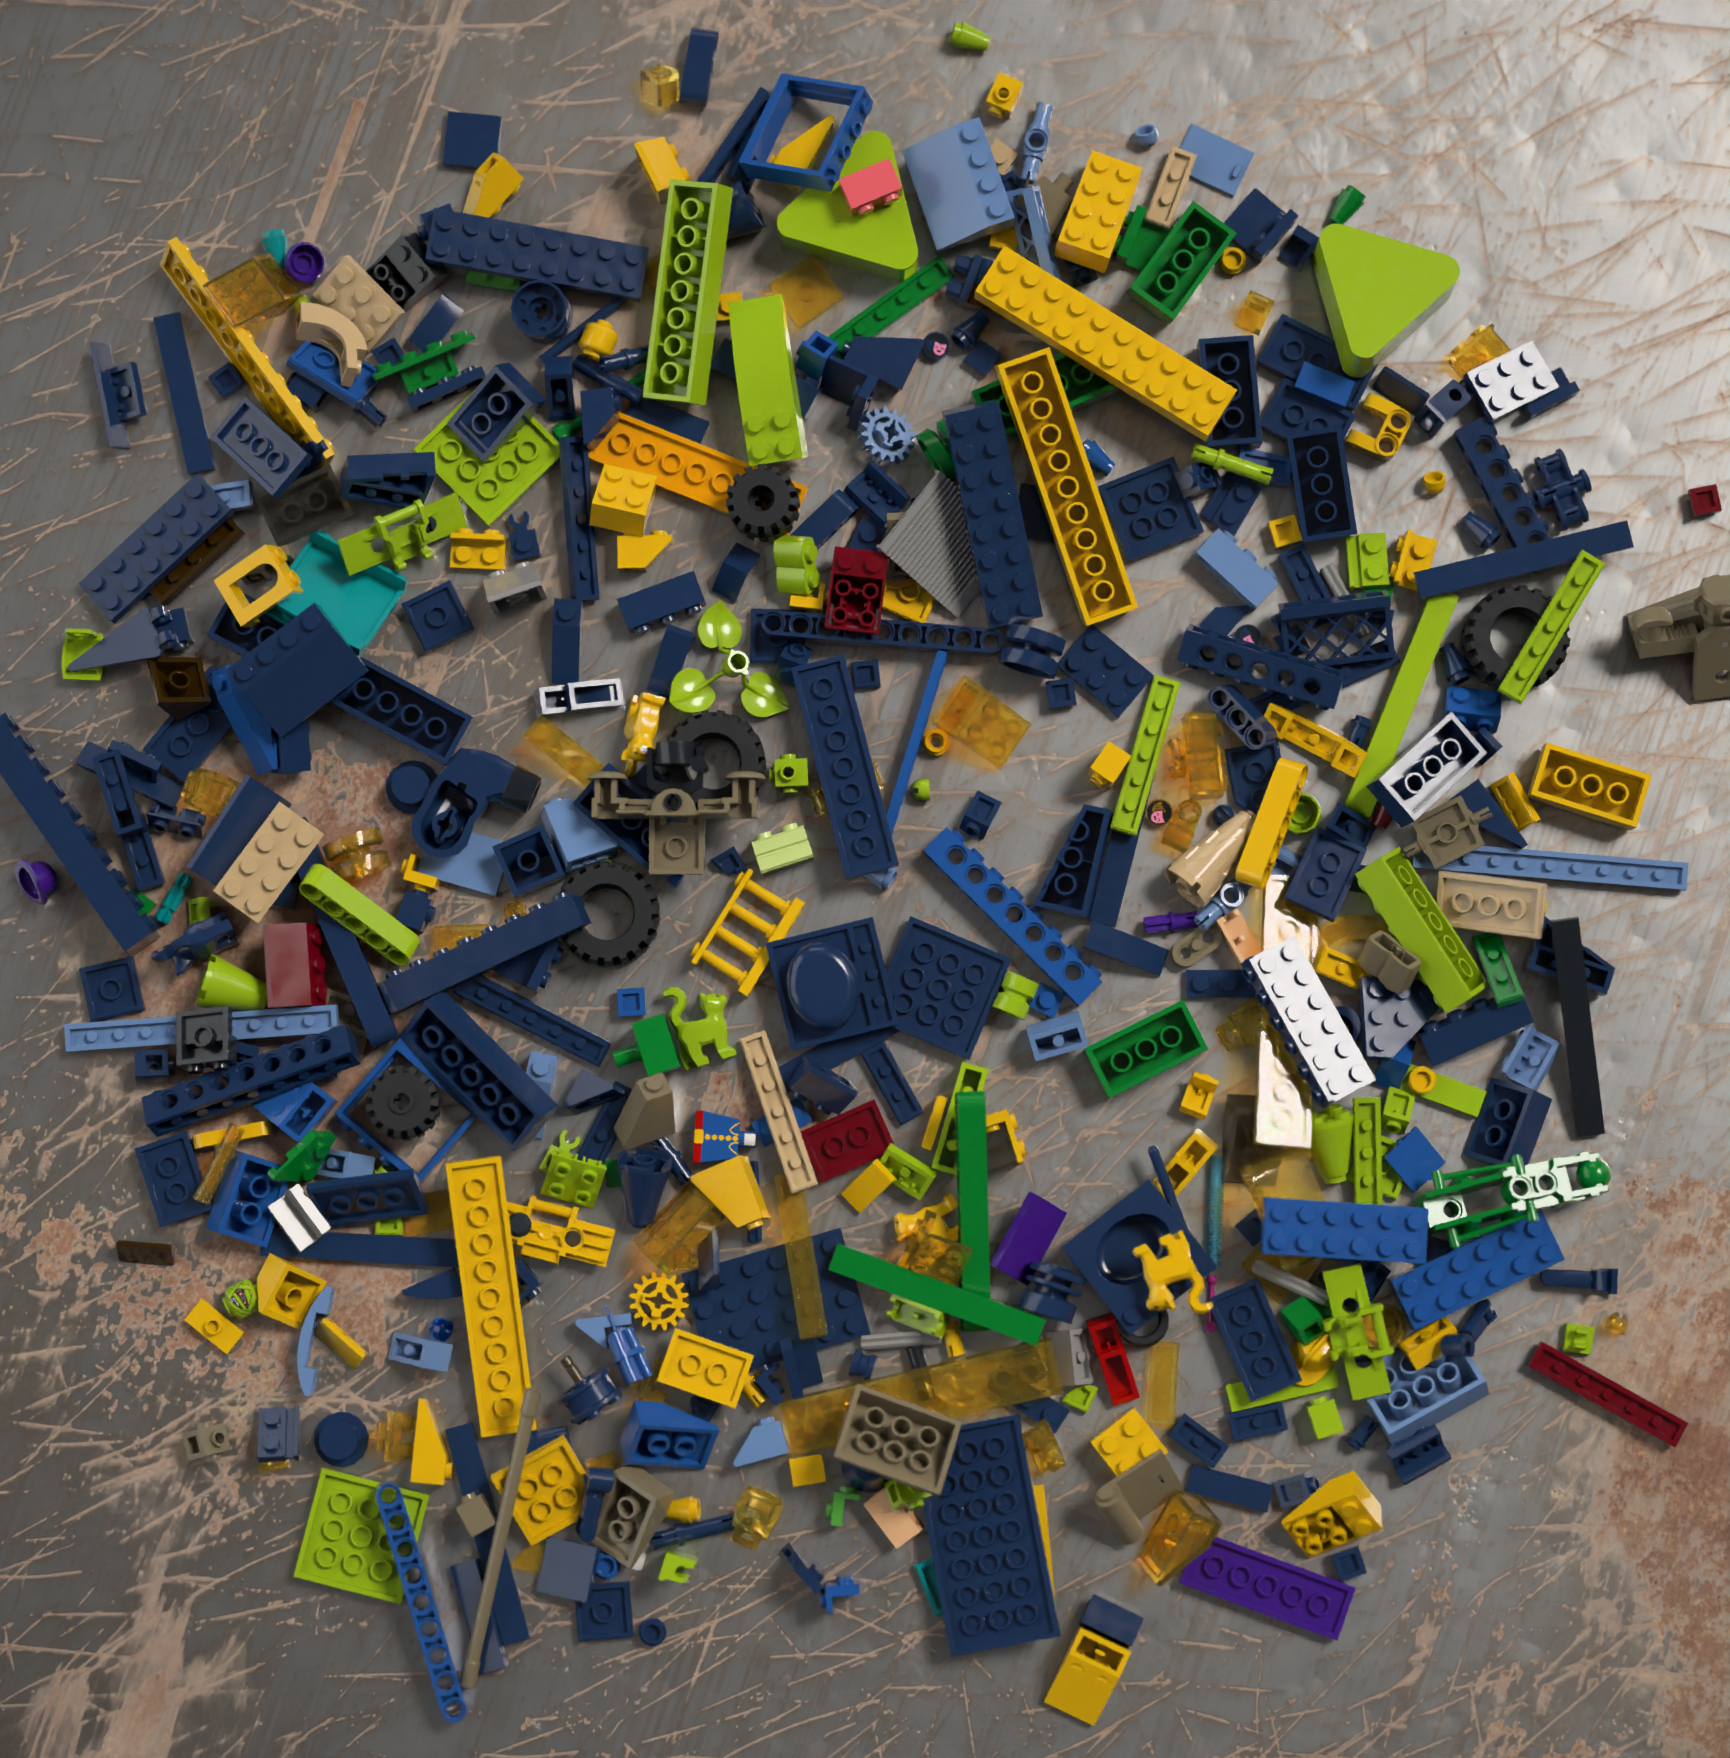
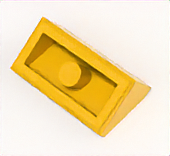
[1398,1317,1458,1370]
[315,1318,368,1369]

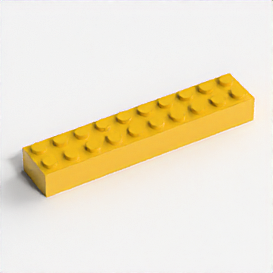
[974,246,1237,442]
[994,347,1138,626]

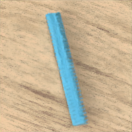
[1206,1156,1225,1267]

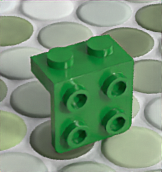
[1114,205,1173,271]

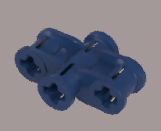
[1531,449,1592,531]

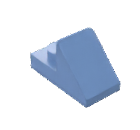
[575,1313,633,1350]

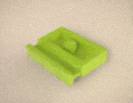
[1345,533,1390,590]

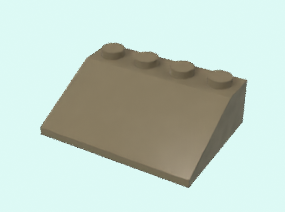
[833,1384,962,1497]

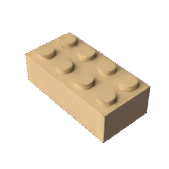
[213,802,324,924]

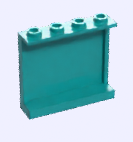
[264,528,408,659]

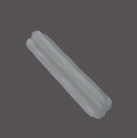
[1320,564,1370,639]
[1251,1260,1329,1305]
[860,1331,942,1350]

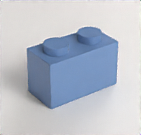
[1026,1011,1089,1061]

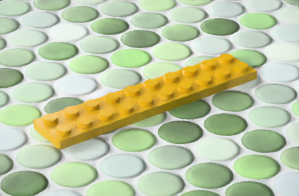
[160,237,335,480]
[445,1155,537,1437]

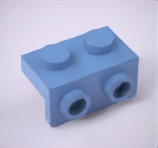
[1501,1025,1563,1091]

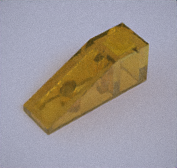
[523,714,605,787]

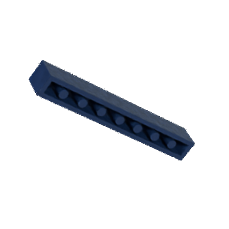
[378,891,592,1014]

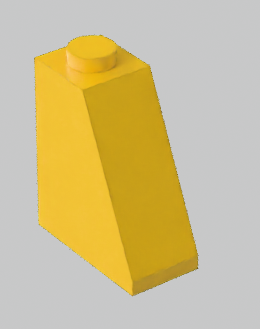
[690,1155,770,1231]

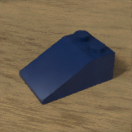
[447,362,546,462]

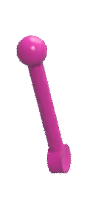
[1205,1274,1217,1333]

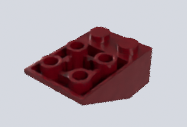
[825,546,889,635]

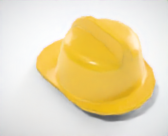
[1289,1331,1337,1386]

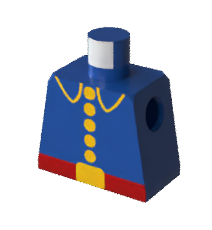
[693,1110,756,1163]

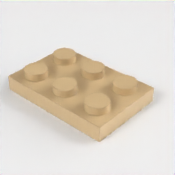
[313,255,405,352]

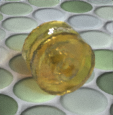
[322,828,392,883]

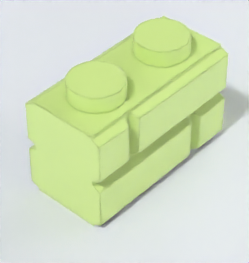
[751,823,814,875]

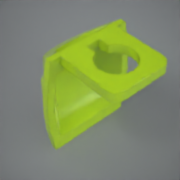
[62,628,104,681]

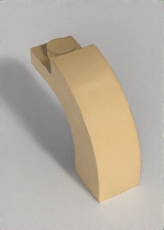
[294,301,367,387]

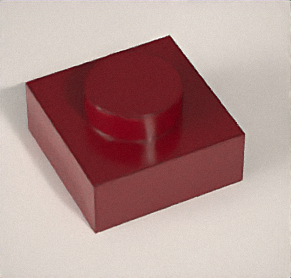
[1688,484,1722,517]

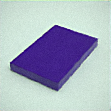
[990,1191,1067,1286]

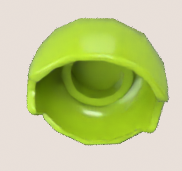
[1288,793,1322,834]

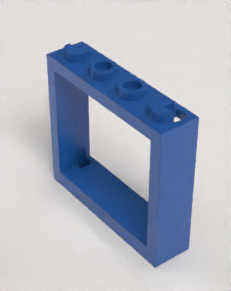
[738,73,874,192]
[335,1038,479,1185]

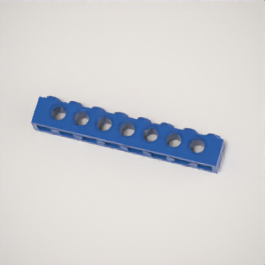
[923,827,1102,1007]

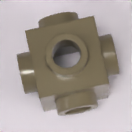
[182,1420,231,1462]

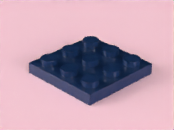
[1097,456,1204,563]

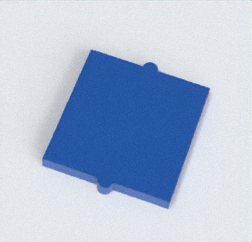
[1383,1127,1446,1193]

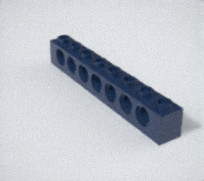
[141,1024,361,1137]

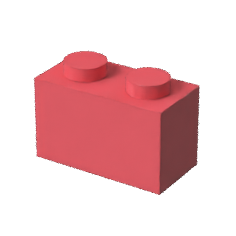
[839,158,902,216]

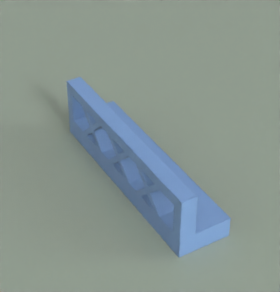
[1006,184,1061,280]

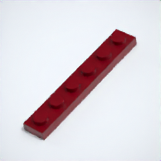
[1527,1341,1688,1447]

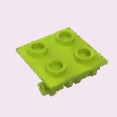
[540,1149,607,1209]

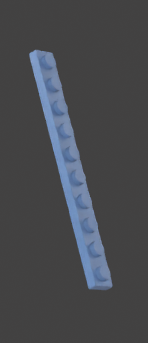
[1412,840,1688,891]
[64,1005,339,1052]

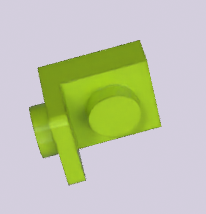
[1381,1086,1416,1134]

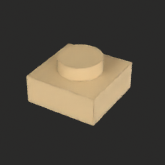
[990,138,1018,177]

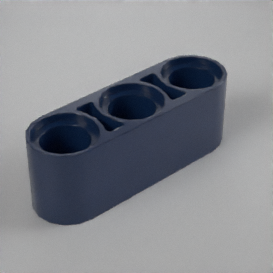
[679,27,719,108]
[791,489,859,551]
[1207,684,1277,750]

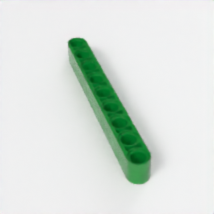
[955,1091,990,1332]

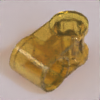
[1161,799,1202,853]

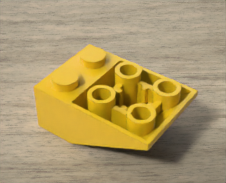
[1281,1470,1382,1558]
[1044,1625,1131,1726]

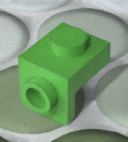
[826,1486,862,1527]

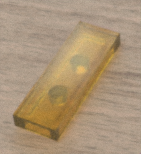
[1146,1341,1180,1426]

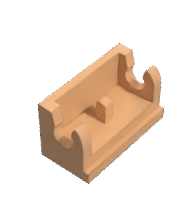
[1215,909,1263,970]
[863,1487,925,1549]

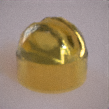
[504,900,527,918]
[1605,1312,1629,1335]

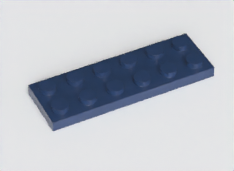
[78,473,234,624]

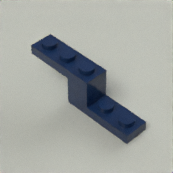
[92,749,166,892]

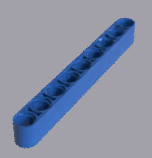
[375,1481,467,1723]

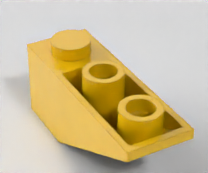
[463,152,524,218]

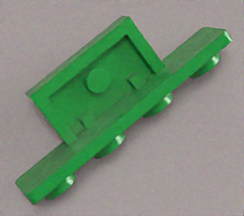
[371,330,475,394]

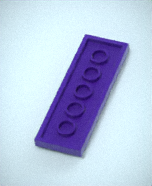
[1179,1530,1356,1641]

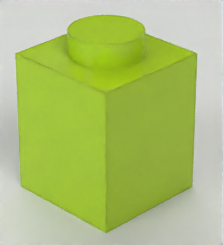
[1305,1395,1344,1440]

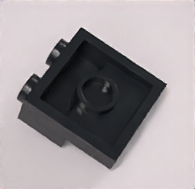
[176,1006,237,1074]

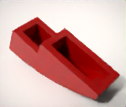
[1086,1312,1140,1406]

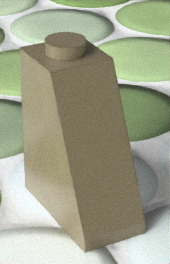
[614,1072,675,1151]

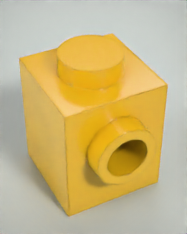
[985,72,1024,119]

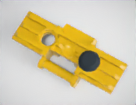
[507,1195,615,1267]

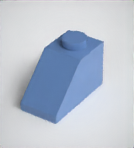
[317,1149,376,1179]
[388,1332,453,1372]
[734,1416,789,1467]

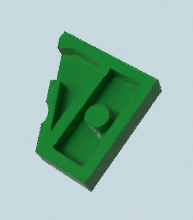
[267,1130,336,1182]

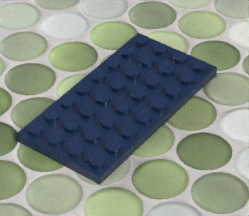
[923,1414,1061,1657]

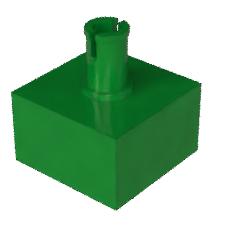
[612,1014,682,1077]

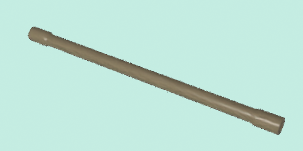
[459,1388,541,1688]

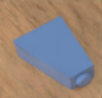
[541,797,619,873]

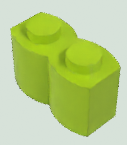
[773,535,820,595]

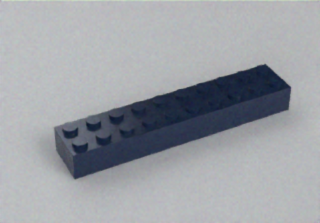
[207,593,476,766]
[0,712,161,956]

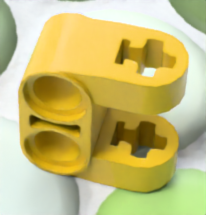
[1344,393,1411,461]

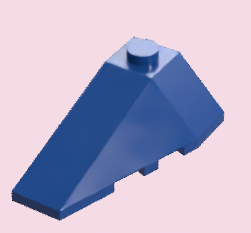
[211,664,278,776]

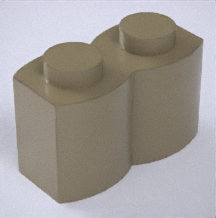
[1357,930,1422,994]

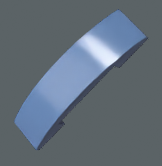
[297,1286,336,1397]

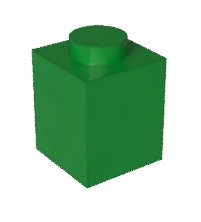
[1280,1296,1327,1347]

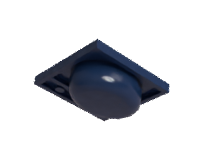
[766,917,899,1050]
[1061,1179,1217,1335]

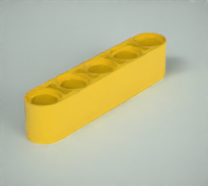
[1235,757,1308,889]

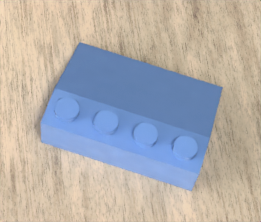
[902,117,1015,252]
[1364,1329,1490,1445]

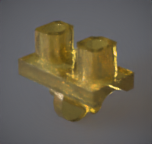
[630,1357,667,1403]
[369,1411,415,1463]
[1022,1419,1066,1474]

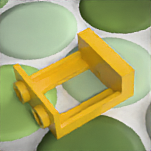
[214,544,303,628]

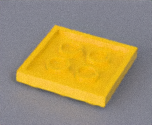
[490,1434,587,1546]

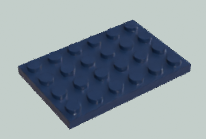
[681,1228,871,1370]

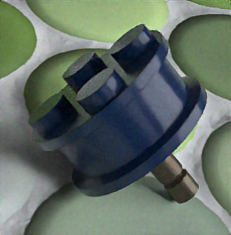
[556,1355,623,1425]

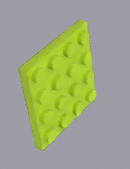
[413,392,560,527]
[293,1467,430,1604]

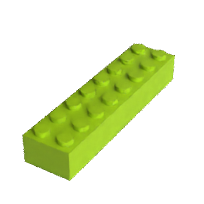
[643,179,733,406]

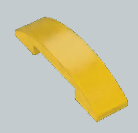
[1264,703,1368,778]

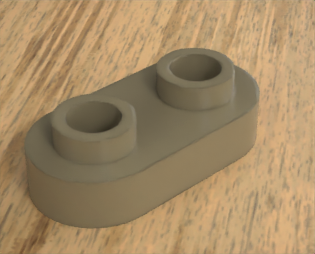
[1172,924,1222,967]

